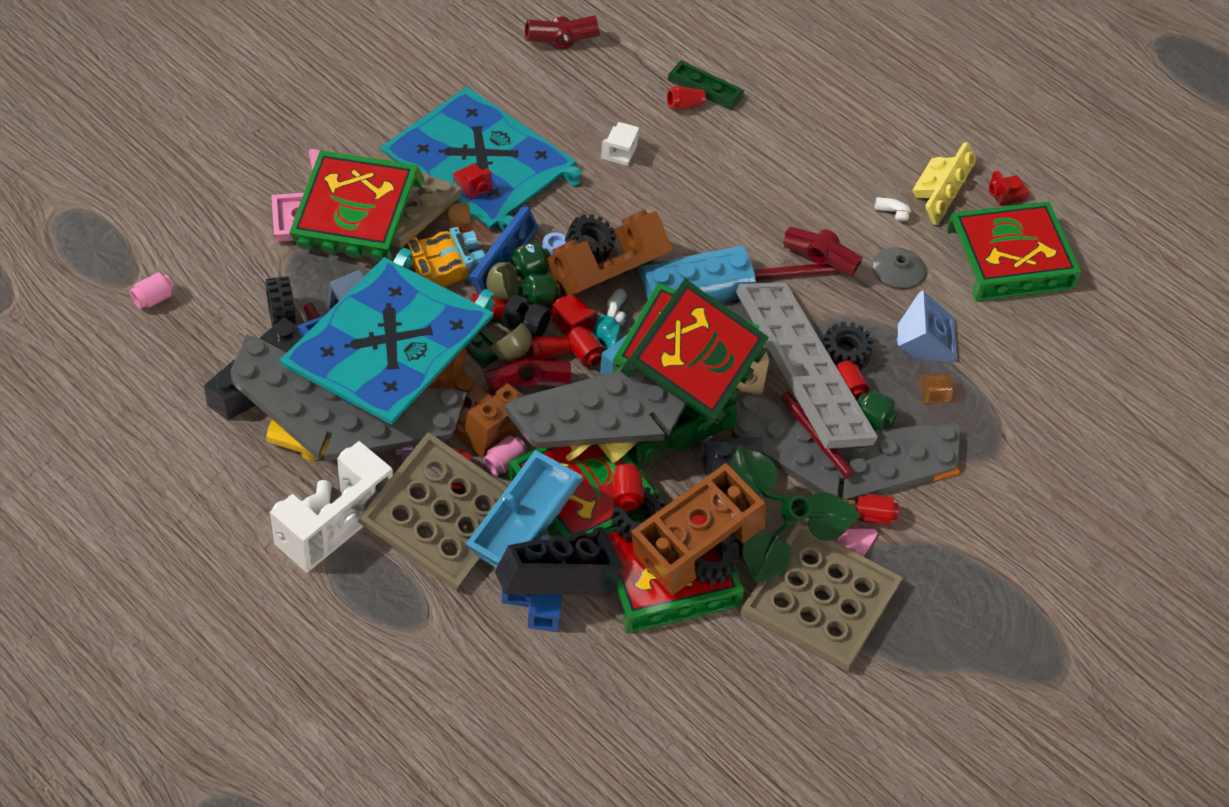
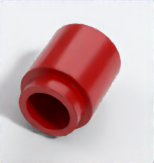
[567,326,605,367]
[836,361,869,401]
[612,464,644,511]
[857,494,899,525]

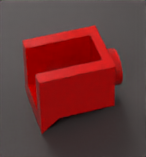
[552,293,598,336]

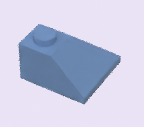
[897,291,957,362]

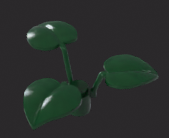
[730,446,860,582]

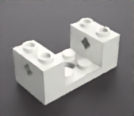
[270,441,393,573]

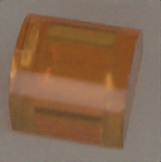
[448,203,471,233]
[918,373,953,403]

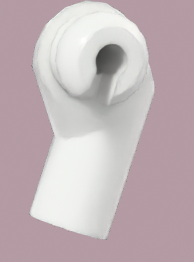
[875,197,911,221]
[607,289,627,326]
[302,480,332,514]

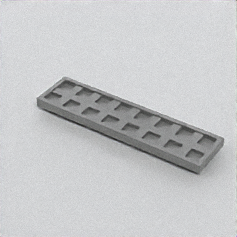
[736,282,878,449]

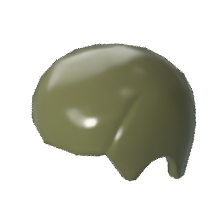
[486,262,519,303]
[490,323,532,362]

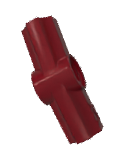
[524,15,600,50]
[783,227,863,277]
[483,356,571,395]

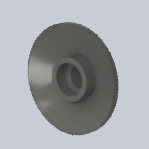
[873,247,925,290]

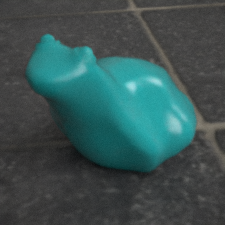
[593,315,620,349]

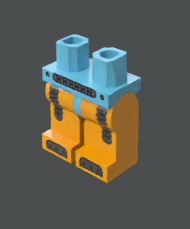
[406,227,485,287]

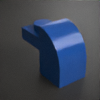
[502,589,562,632]

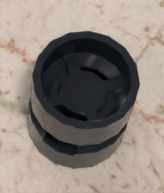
[501,294,552,339]

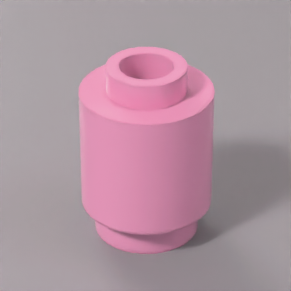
[129,272,174,309]
[483,435,527,476]

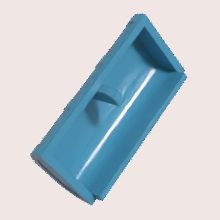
[637,245,756,303]
[466,450,583,568]

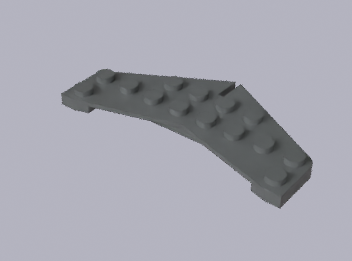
[231,335,467,462]
[504,365,687,448]
[732,392,960,502]

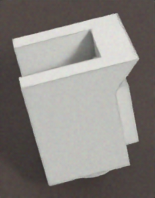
[601,122,639,166]

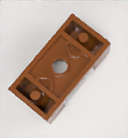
[547,209,673,297]
[427,347,523,458]
[631,463,765,595]

